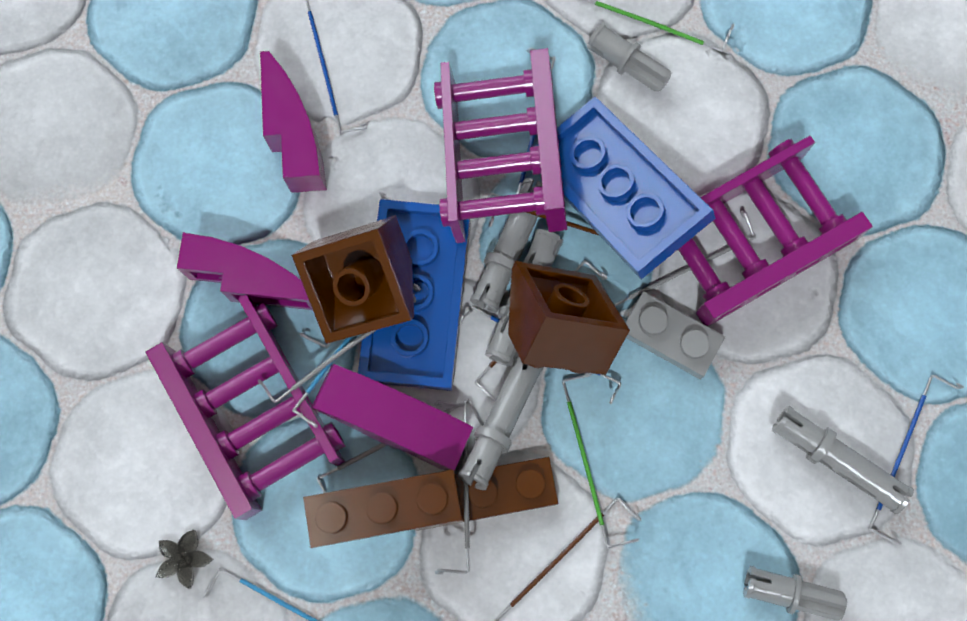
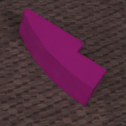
[260,51,327,193]
[177,232,313,310]
[311,364,473,471]

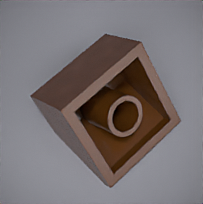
[291,215,414,344]
[508,261,630,375]

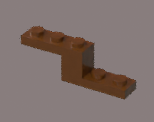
[303,457,558,548]

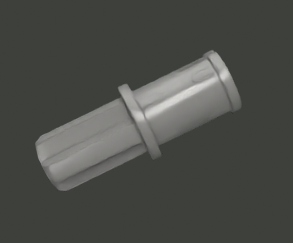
[587,24,672,92]
[743,566,847,621]

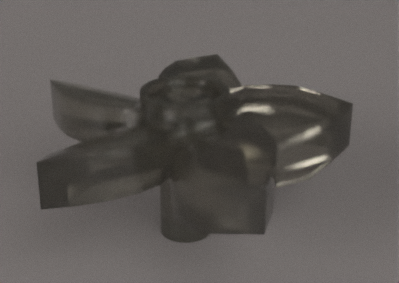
[156,529,214,589]

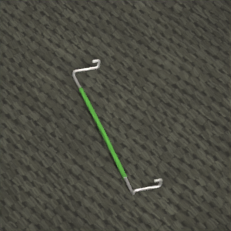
[585,0,735,52]
[562,372,639,549]

